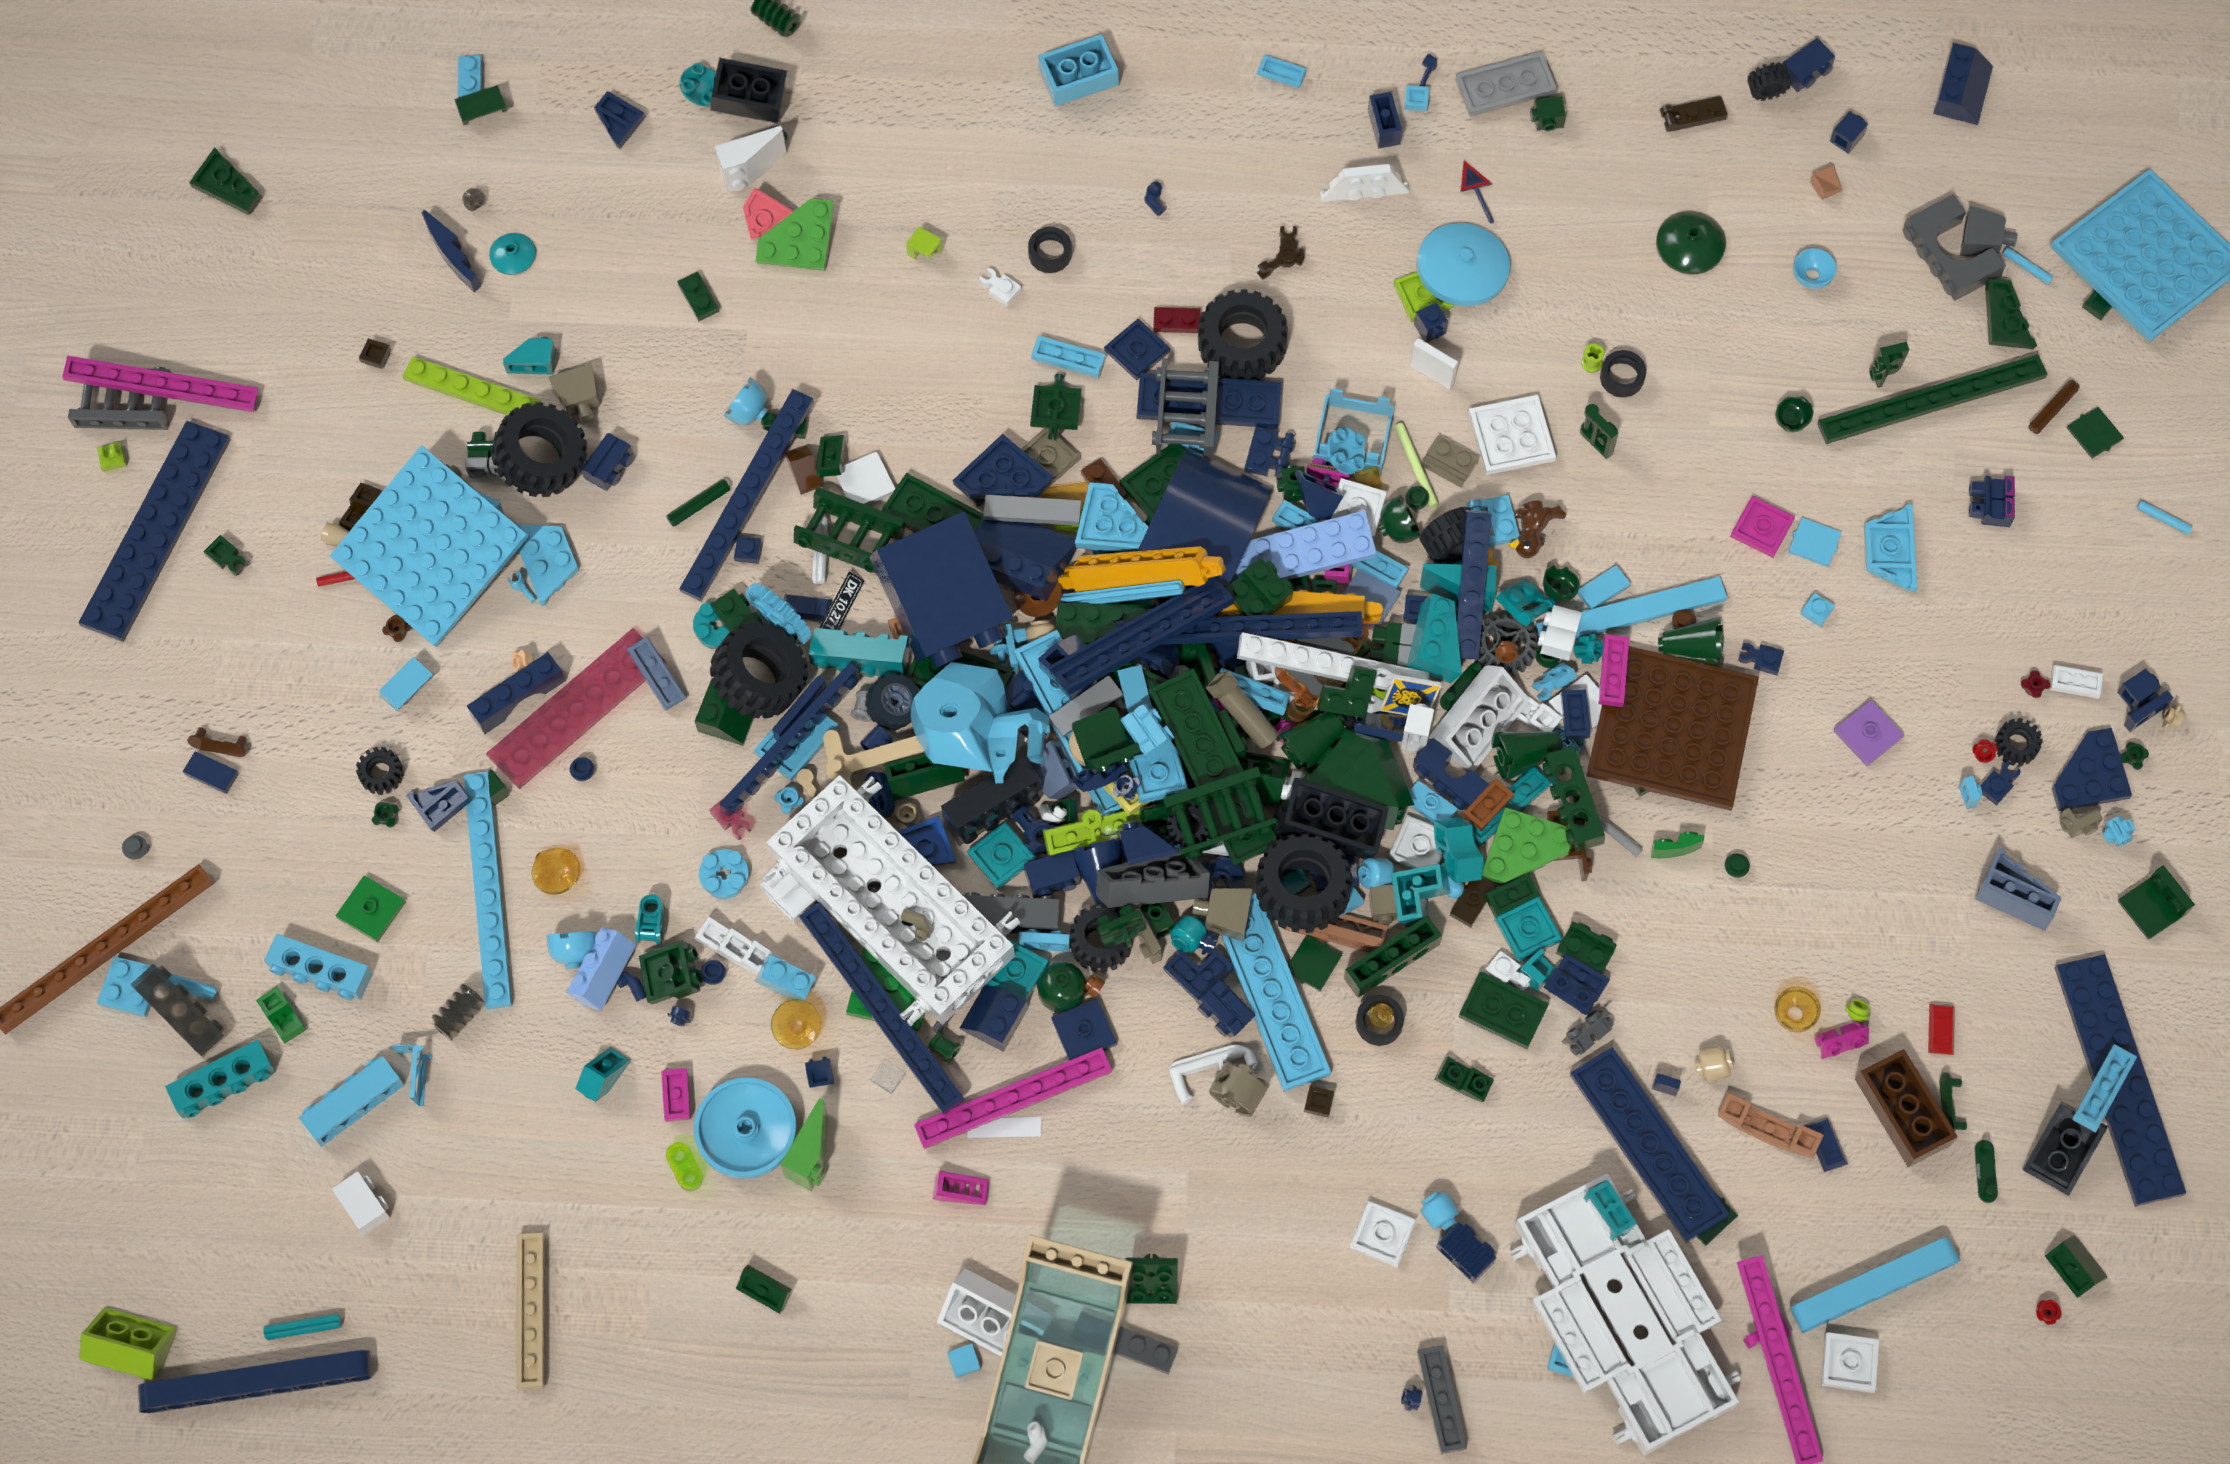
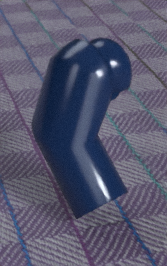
[617,971,646,1002]

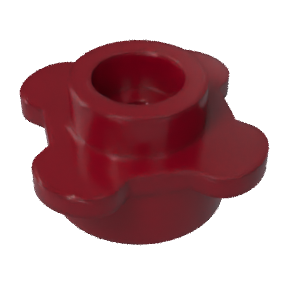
[2021,670,2051,698]

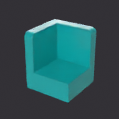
[1520,948,1556,992]

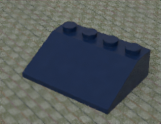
[974,520,1077,602]

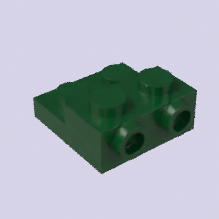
[1225,558,1293,616]
[639,940,703,1005]

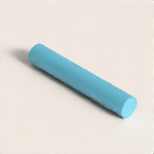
[2002,247,2054,285]
[2137,500,2193,535]

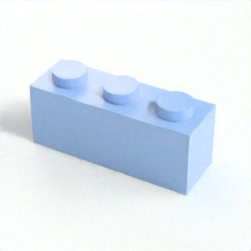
[566,927,636,1011]

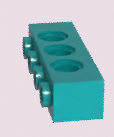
[165,1039,276,1119]

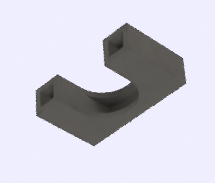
[1903,194,2006,301]

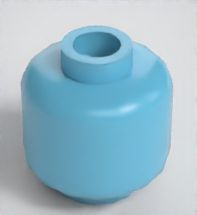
[1358,857,1396,890]
[1421,1191,1459,1231]

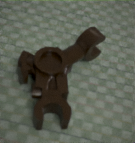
[1257,226,1304,280]

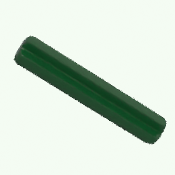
[666,479,730,527]

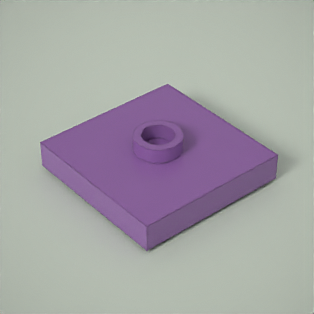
[1834,700,1904,767]

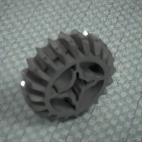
[1478,613,1538,677]

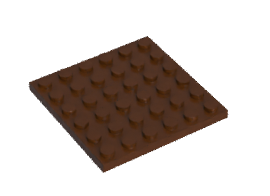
[1586,646,1759,811]

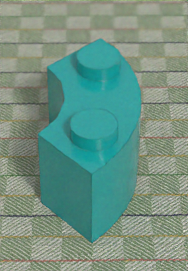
[1434,817,1484,883]

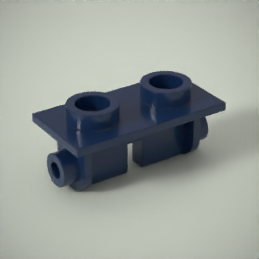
[1543,969,1599,1015]

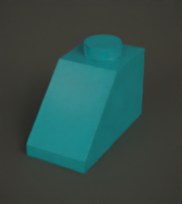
[503,337,556,375]
[575,1047,631,1102]

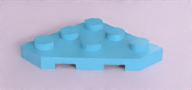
[1075,483,1148,552]

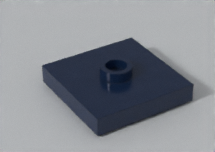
[1051,998,1117,1061]

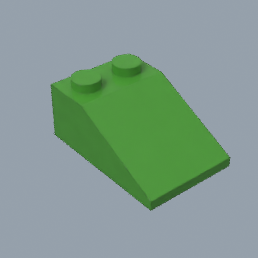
[780,1098,828,1191]

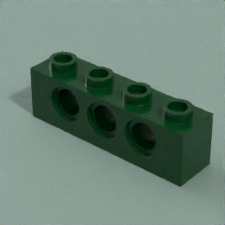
[1542,746,1605,852]
[1344,916,1442,998]

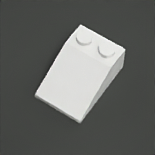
[715,126,787,192]

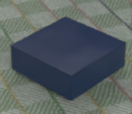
[1651,1073,1681,1096]

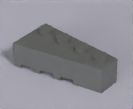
[1096,849,1210,908]

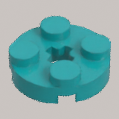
[693,602,729,649]

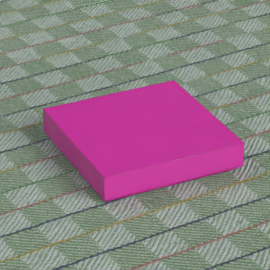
[1730,496,1795,558]

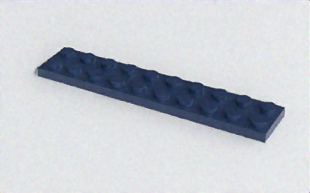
[78,420,231,642]
[2055,954,2186,1207]

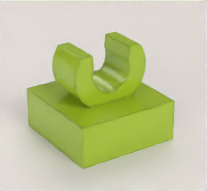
[97,442,127,472]

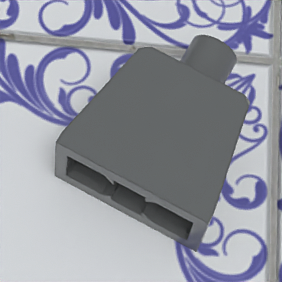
[1960,205,2018,256]

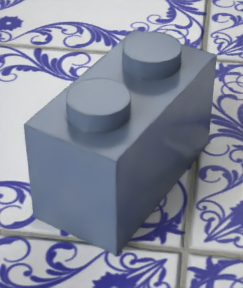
[1031,741,1078,800]

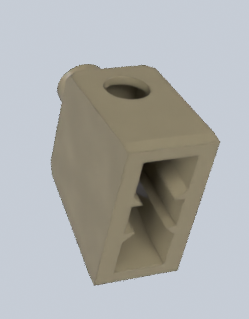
[549,363,600,422]
[1192,888,1252,942]

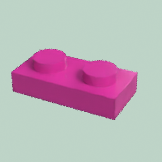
[661,1068,691,1122]

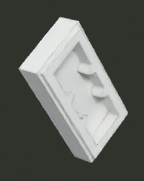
[2050,665,2103,699]

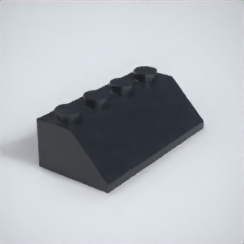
[1276,777,1389,859]

